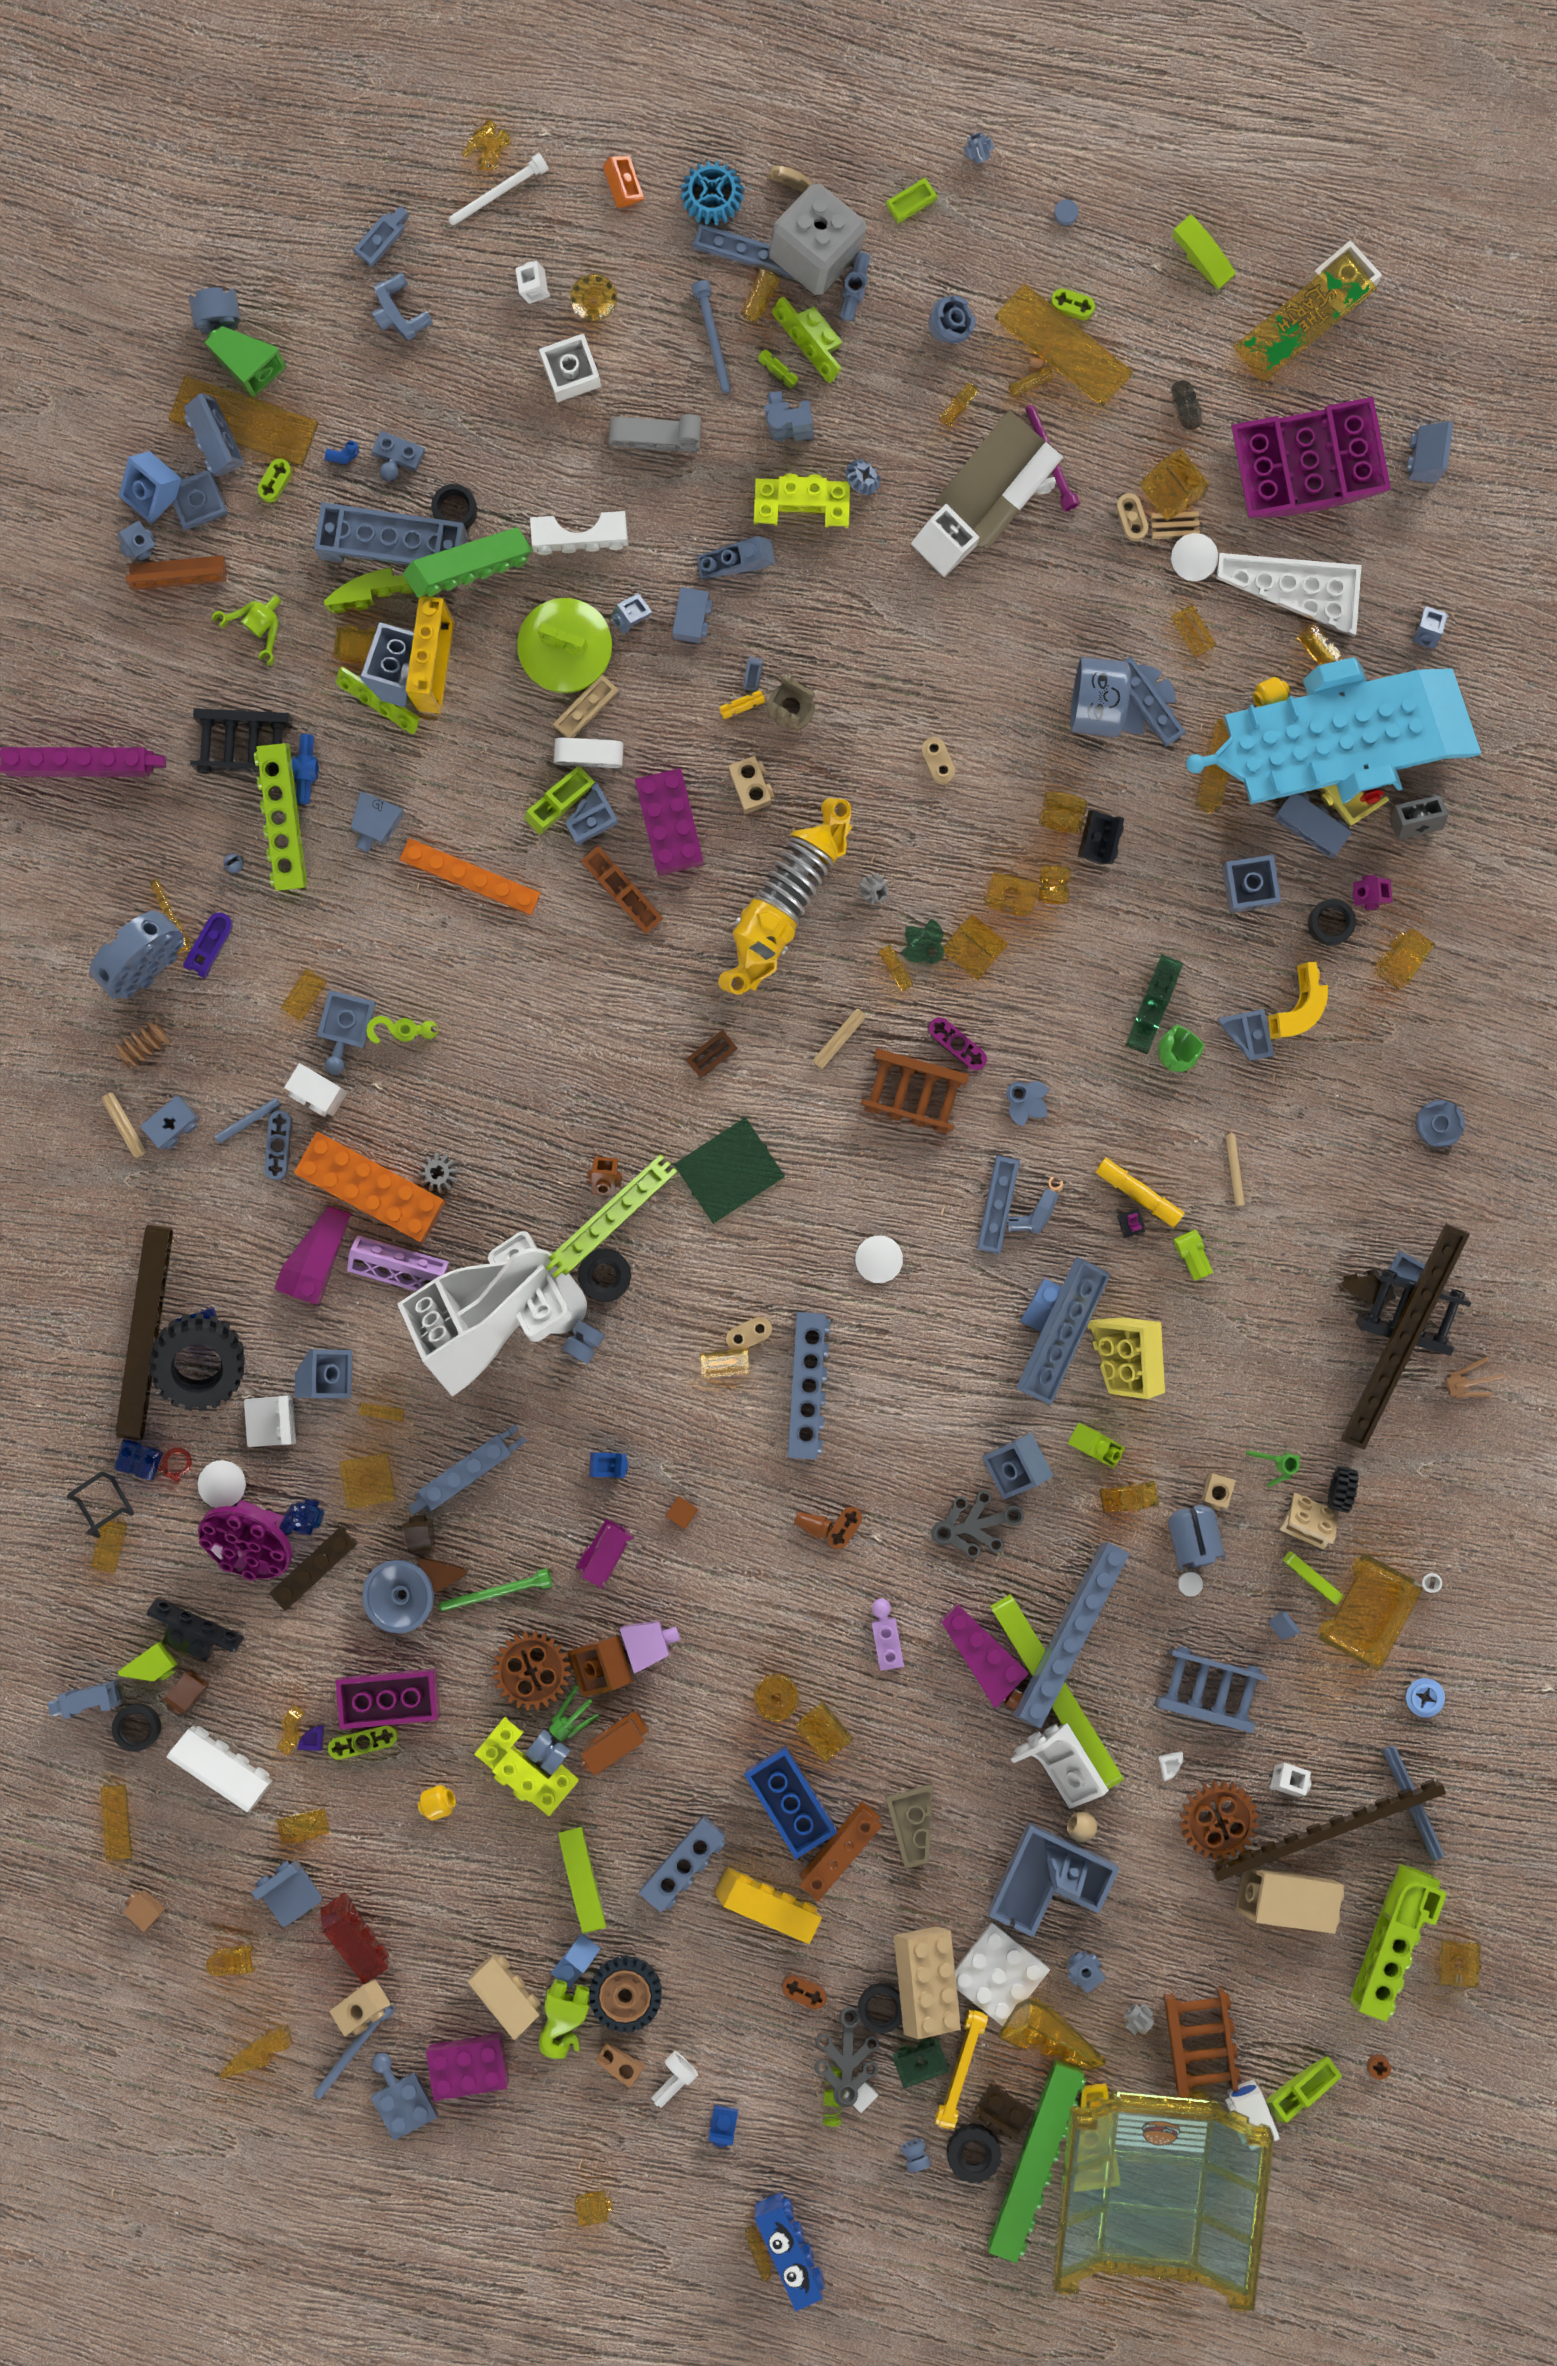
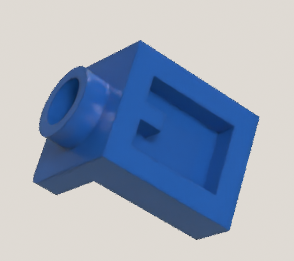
[709,2105,738,2147]

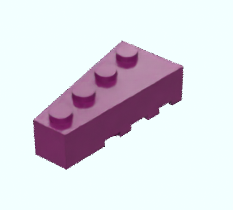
[940,1603,1029,1708]

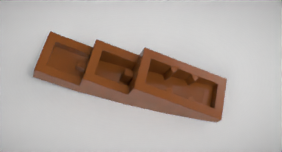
[580,845,663,934]

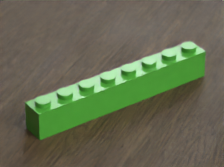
[987,2058,1086,2263]

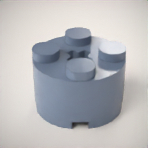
[189,287,241,335]

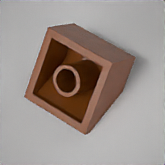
[567,1635,633,1697]

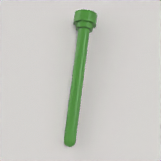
[438,1568,553,1611]

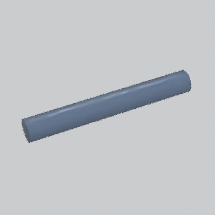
[215,1098,281,1144]

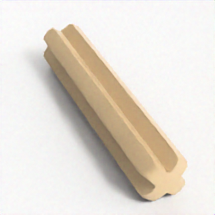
[813,1009,866,1069]
[101,1093,146,1158]

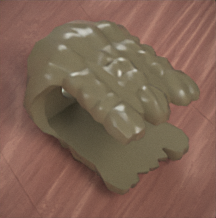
[767,674,815,730]

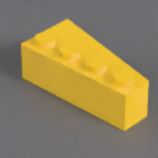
[714,1866,822,1945]

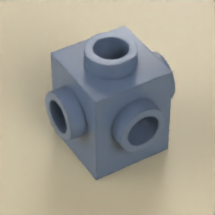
[116,520,155,562]
[1066,1950,1106,1993]

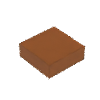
[665,1496,699,1529]

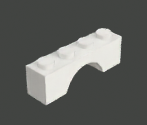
[530,511,628,555]

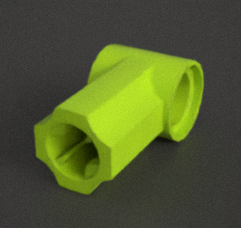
[1173,1229,1213,1281]

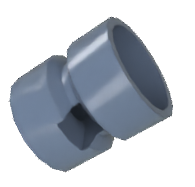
[562,1320,605,1364]
[524,1729,570,1775]

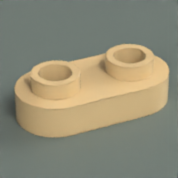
[1116,493,1148,541]
[921,737,955,784]
[726,1317,772,1351]

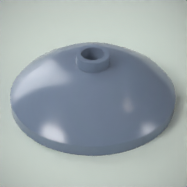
[362,1560,434,1633]

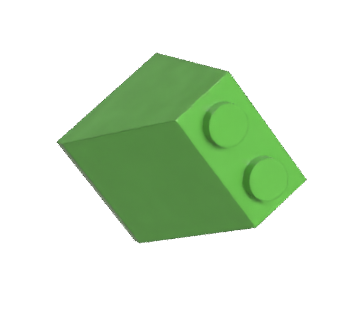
[205,326,287,398]

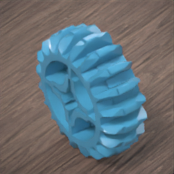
[681,160,744,226]

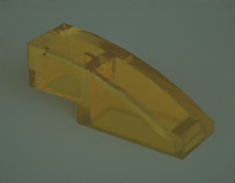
[219,2024,293,2079]

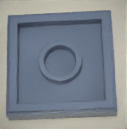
[173,470,229,531]

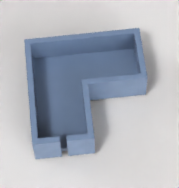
[987,1822,1120,1937]

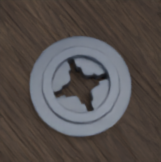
[846,458,881,495]

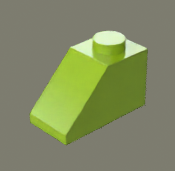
[117,1641,179,1681]

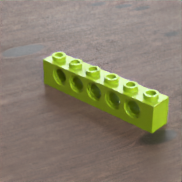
[254,743,308,891]

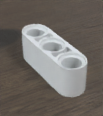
[553,738,624,768]

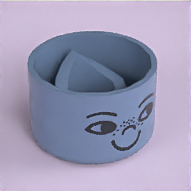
[1070,656,1131,737]

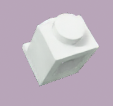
[516,261,550,304]
[1270,1763,1311,1797]

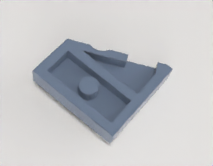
[565,783,619,846]
[1218,1009,1274,1061]
[1044,1840,1091,1902]

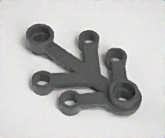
[931,1490,1024,1558]
[814,2007,879,2107]

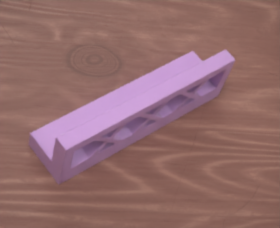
[347,1235,449,1291]

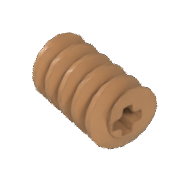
[115,1021,170,1070]

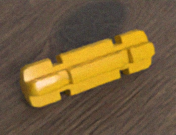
[719,690,765,719]

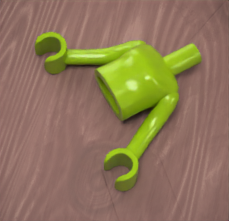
[212,595,282,666]

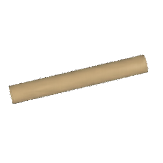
[1226,1134,1245,1206]

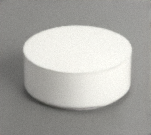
[1178,1572,1203,1596]

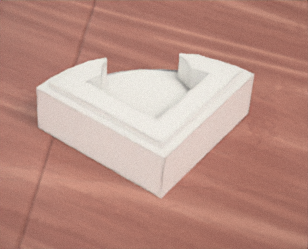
[1158,1751,1183,1781]

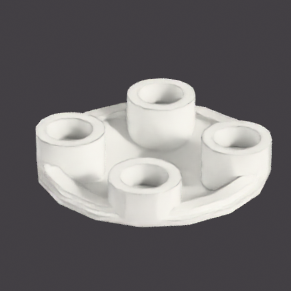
[1170,533,1218,582]
[855,1236,903,1283]
[198,1460,246,1508]

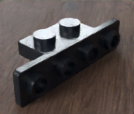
[147,1598,244,1662]

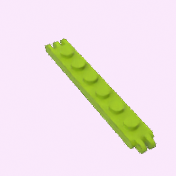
[545,1154,678,1279]

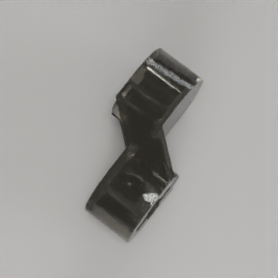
[1171,380,1203,430]

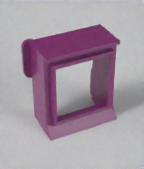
[575,1518,635,1589]

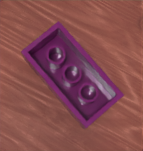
[635,768,704,876]
[335,1668,441,1729]

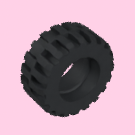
[150,1314,245,1411]

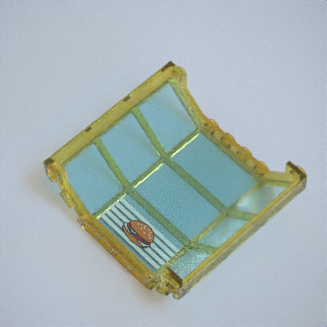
[1052,2091,1274,2312]

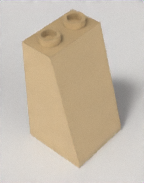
[1235,1865,1344,1934]

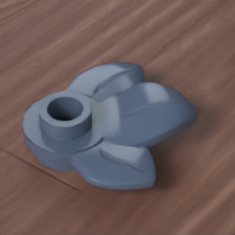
[1006,1081,1049,1126]

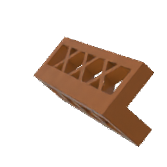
[126,555,227,590]

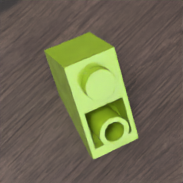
[1067,1422,1125,1469]

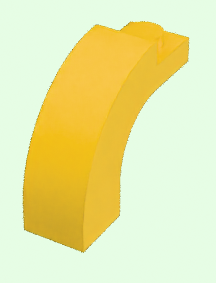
[1268,962,1328,1040]

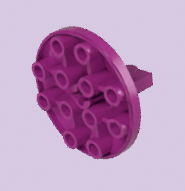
[198,1500,292,1581]

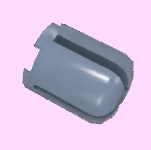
[1168,1505,1226,1571]

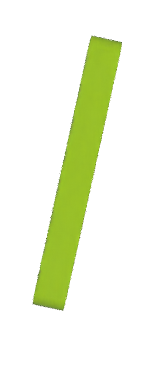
[990,1594,1124,1790]

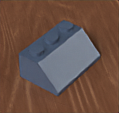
[184,393,246,476]
[360,622,414,707]

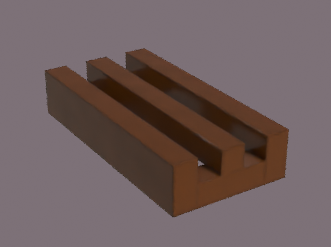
[685,1030,738,1079]

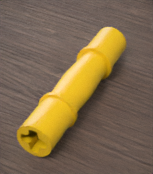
[1095,1157,1185,1228]

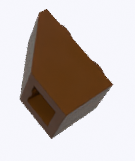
[163,1670,210,1714]

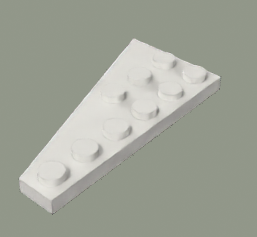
[1216,553,1361,637]

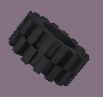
[1327,1466,1359,1513]

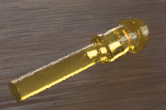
[150,879,191,952]

